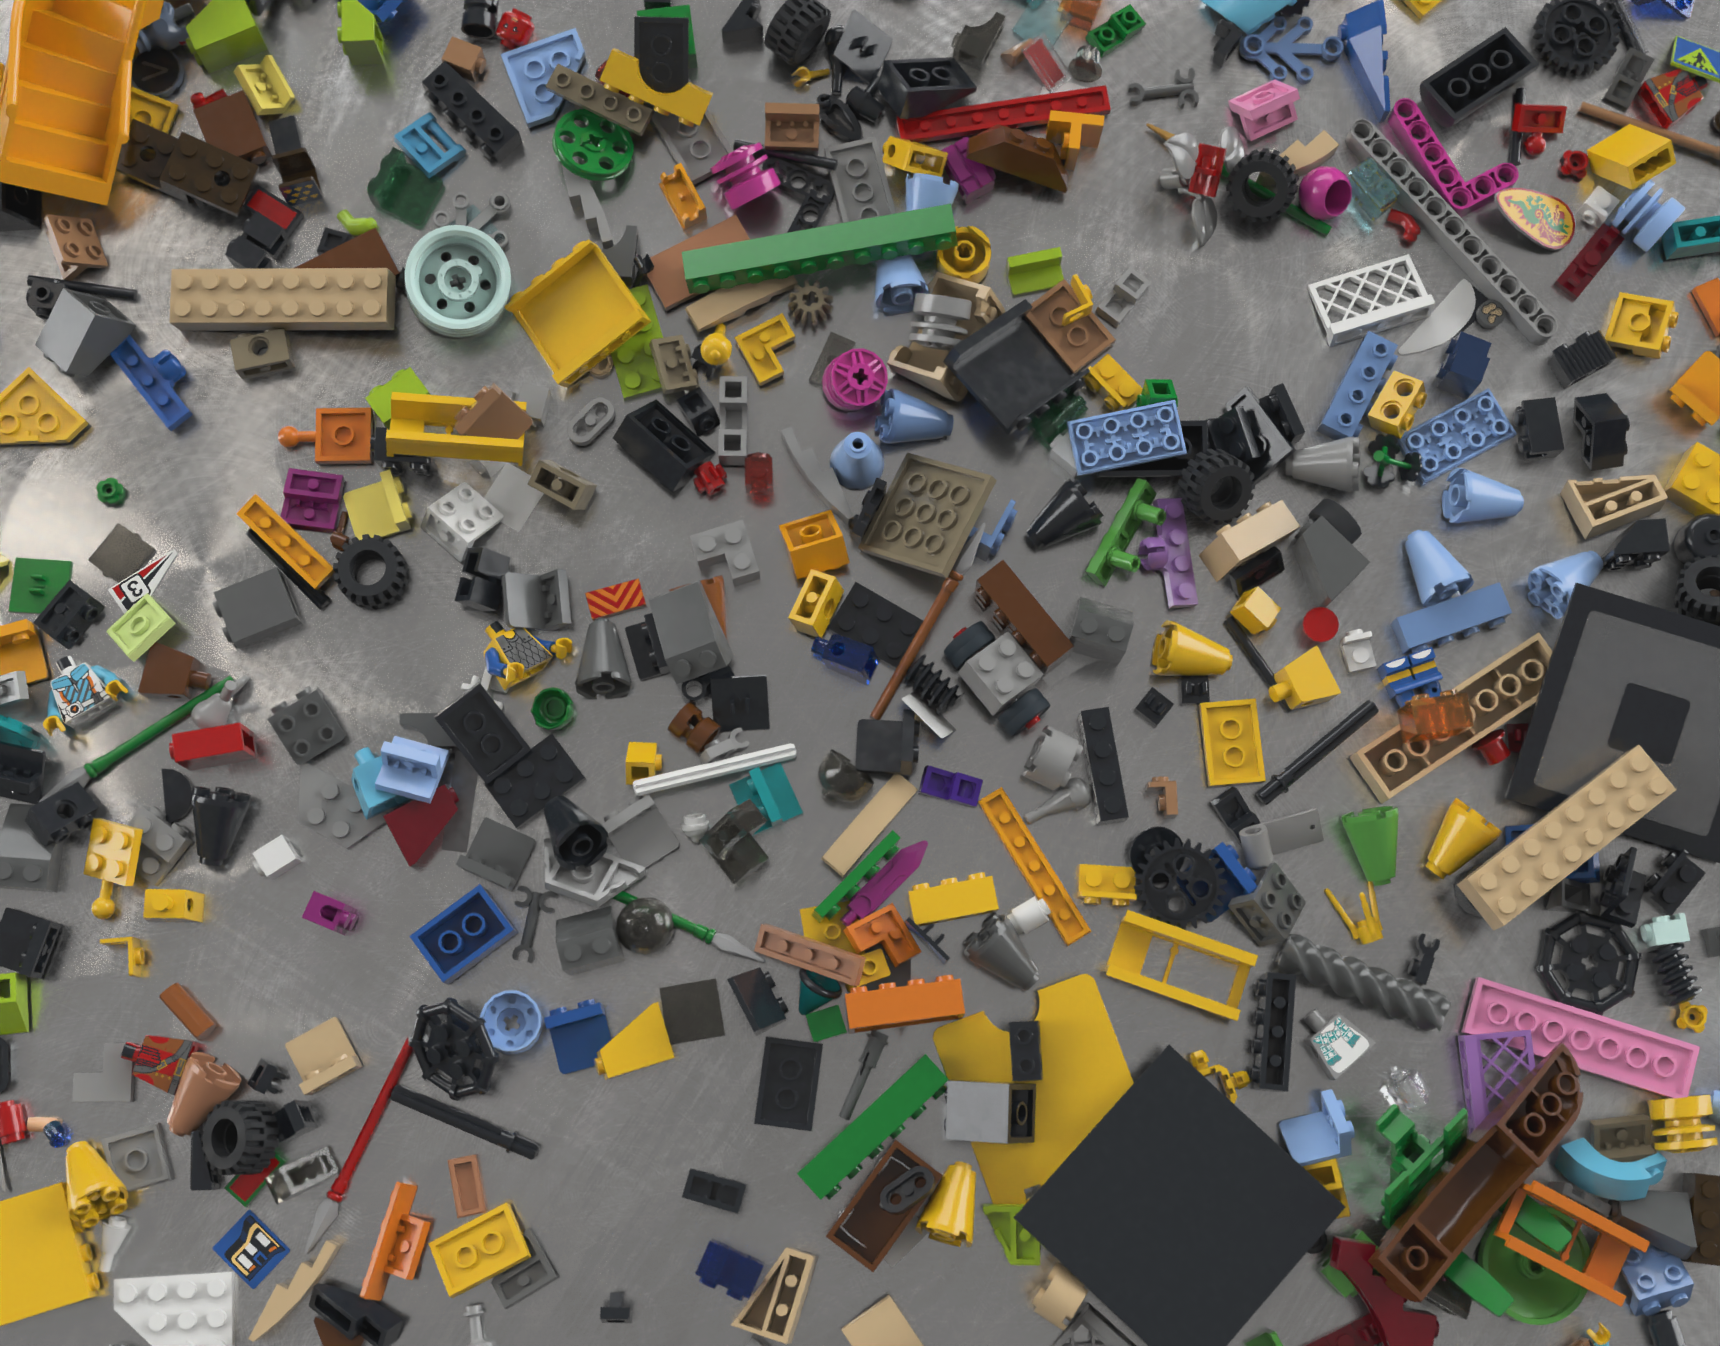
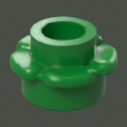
[96,478,124,504]

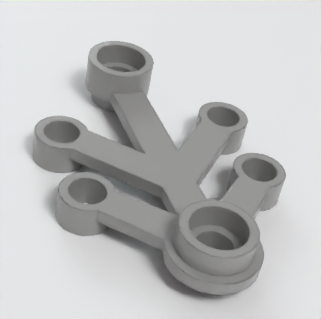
[433,192,510,265]

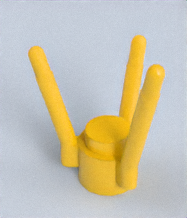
[1324,881,1384,945]

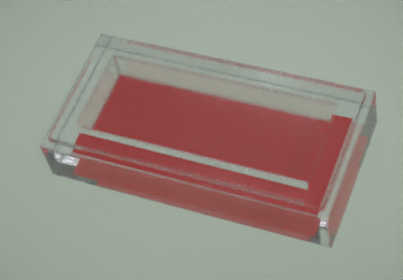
[1021,33,1073,93]

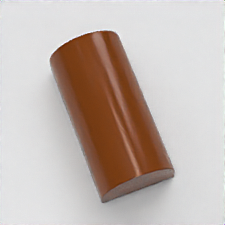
[159,982,216,1041]

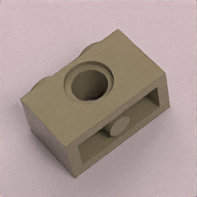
[230,328,295,379]
[528,460,597,510]

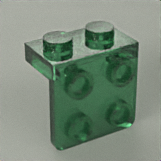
[367,147,444,226]

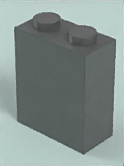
[213,567,302,649]

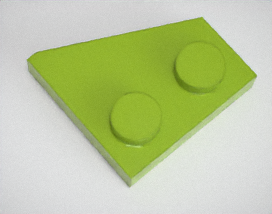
[983,1204,1041,1265]

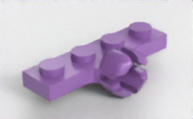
[1138,498,1198,608]

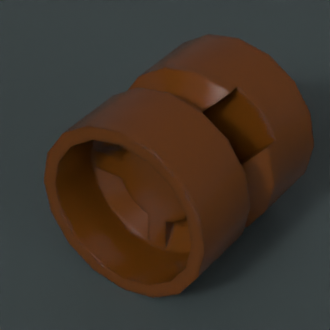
[667,702,721,755]

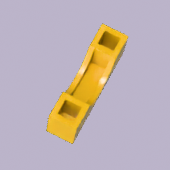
[600,48,713,127]

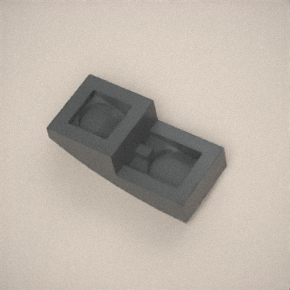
[1604,47,1655,108]

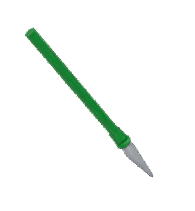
[39,675,235,802]
[612,891,765,962]

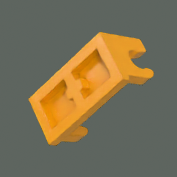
[659,163,707,230]

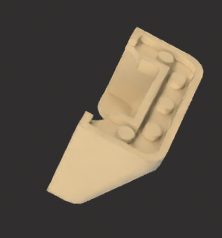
[887,272,1005,401]

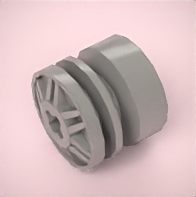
[909,293,972,350]

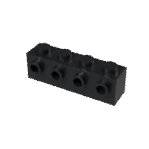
[422,61,522,164]
[1249,972,1296,1092]

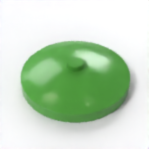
[1478,1205,1590,1325]

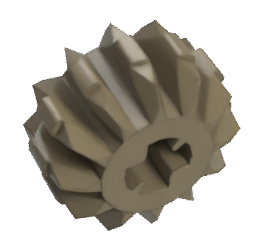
[788,279,833,327]

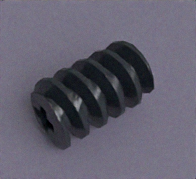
[904,654,965,716]
[1648,943,1702,1007]

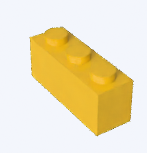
[907,872,999,927]

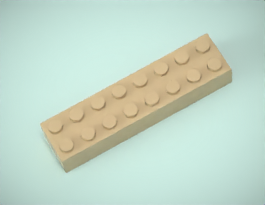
[169,268,396,331]
[1349,632,1553,804]
[1457,745,1676,931]

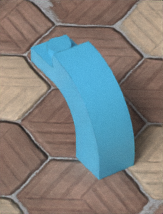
[1555,1137,1667,1201]

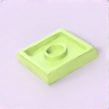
[106,593,176,662]

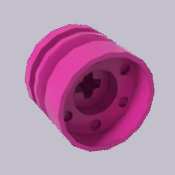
[710,142,781,210]
[822,348,888,411]

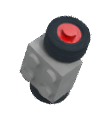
[944,621,1051,736]

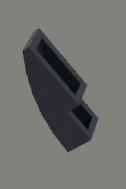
[309,1283,403,1346]

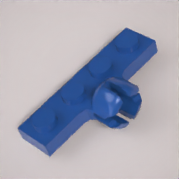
[110,335,193,432]

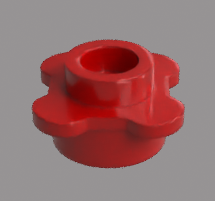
[1560,150,1589,178]

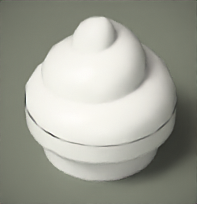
[681,813,709,843]

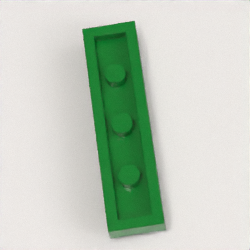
[812,830,901,923]

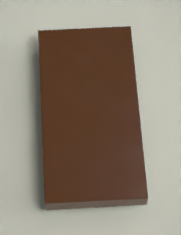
[295,227,400,278]

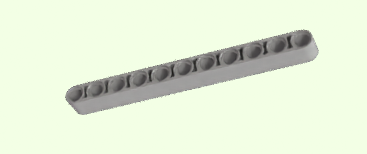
[1345,119,1558,345]

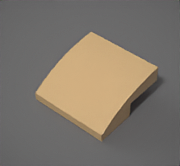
[841,1295,923,1346]

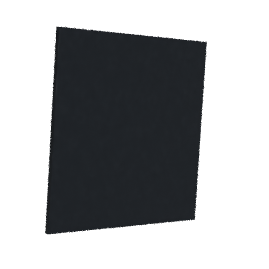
[1013,1045,1345,1346]

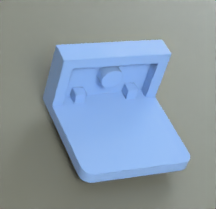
[1279,1089,1355,1166]

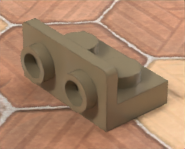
[649,335,698,395]

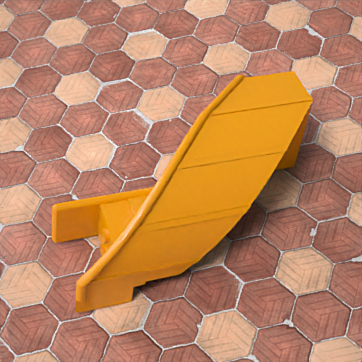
[0,0,164,206]

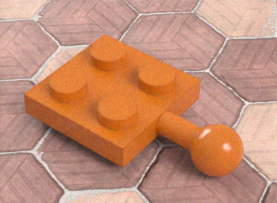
[278,407,373,464]

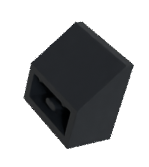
[1601,518,1670,571]

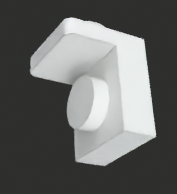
[1577,185,1620,228]
[1339,629,1377,674]

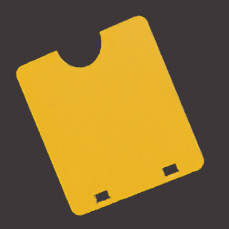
[933,974,1134,1204]

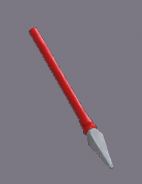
[305,1037,414,1254]

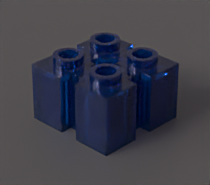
[695,1238,766,1301]

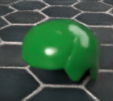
[531,687,574,730]

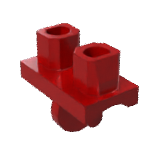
[1188,143,1227,197]

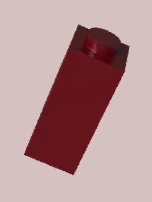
[382,784,460,867]

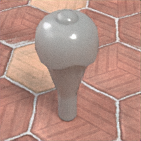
[1025,777,1092,824]

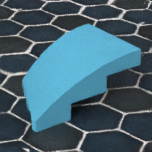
[1201,0,1297,35]

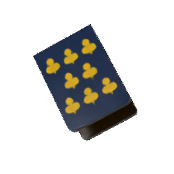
[271,148,323,206]

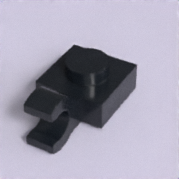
[1407,933,1440,986]

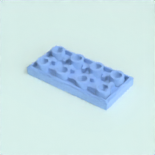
[1397,388,1517,486]
[1066,400,1187,477]

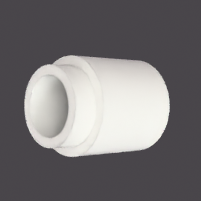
[1007,896,1051,935]

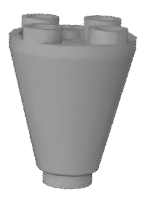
[1286,437,1360,492]

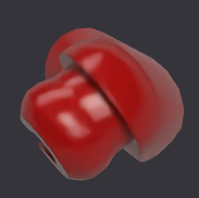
[190,88,227,109]
[1386,208,1421,242]

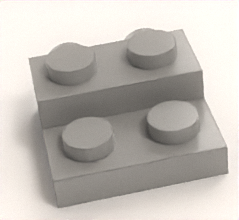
[127,805,193,886]

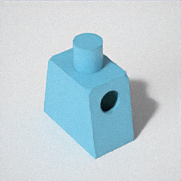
[351,747,411,820]

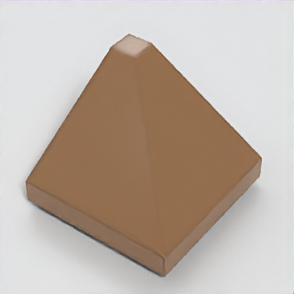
[1001,38,1033,68]

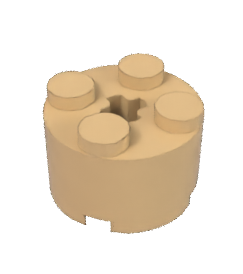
[1032,1262,1089,1331]

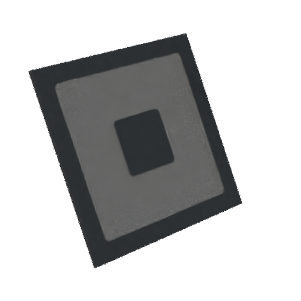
[1505,582,1720,863]

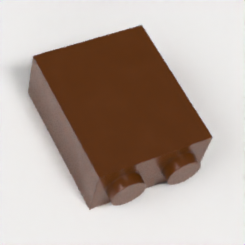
[193,90,272,176]

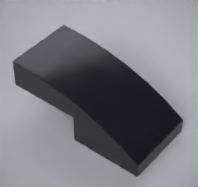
[1210,786,1261,848]

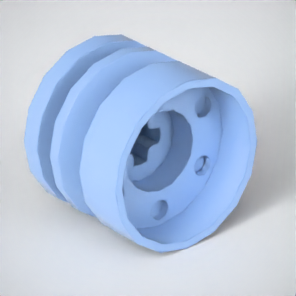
[1611,179,1686,253]
[480,990,543,1055]

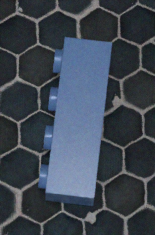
[1391,582,1512,654]

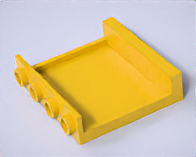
[504,239,651,388]
[0,1182,100,1327]

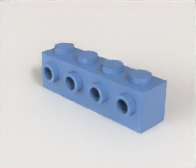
[1317,331,1398,440]

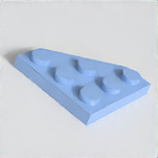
[501,28,586,128]

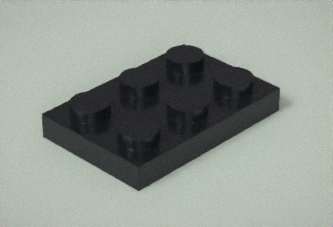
[634,16,689,93]
[827,582,923,670]
[434,682,531,784]
[483,733,586,830]
[754,1037,823,1131]

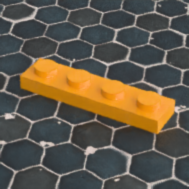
[236,494,335,590]

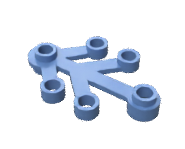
[1239,16,1344,84]

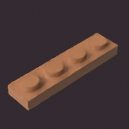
[754,923,866,986]

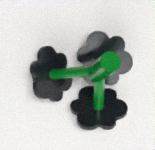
[1363,434,1422,489]

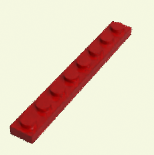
[896,85,1111,143]

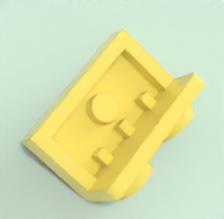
[233,55,295,115]

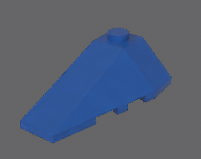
[1338,0,1390,122]

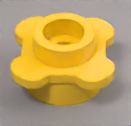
[1676,1001,1708,1033]

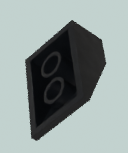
[877,57,977,119]
[727,967,789,1036]

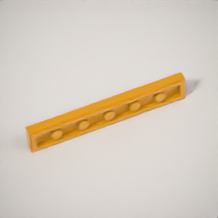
[978,787,1092,947]

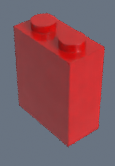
[169,722,257,771]

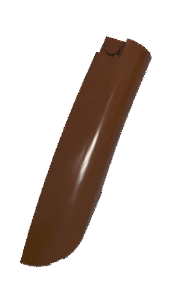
[1368,1042,1584,1302]

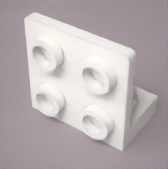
[421,482,504,563]

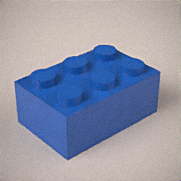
[409,884,518,985]

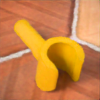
[791,66,830,87]

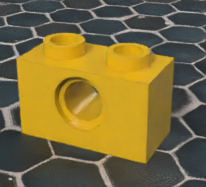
[788,569,844,639]

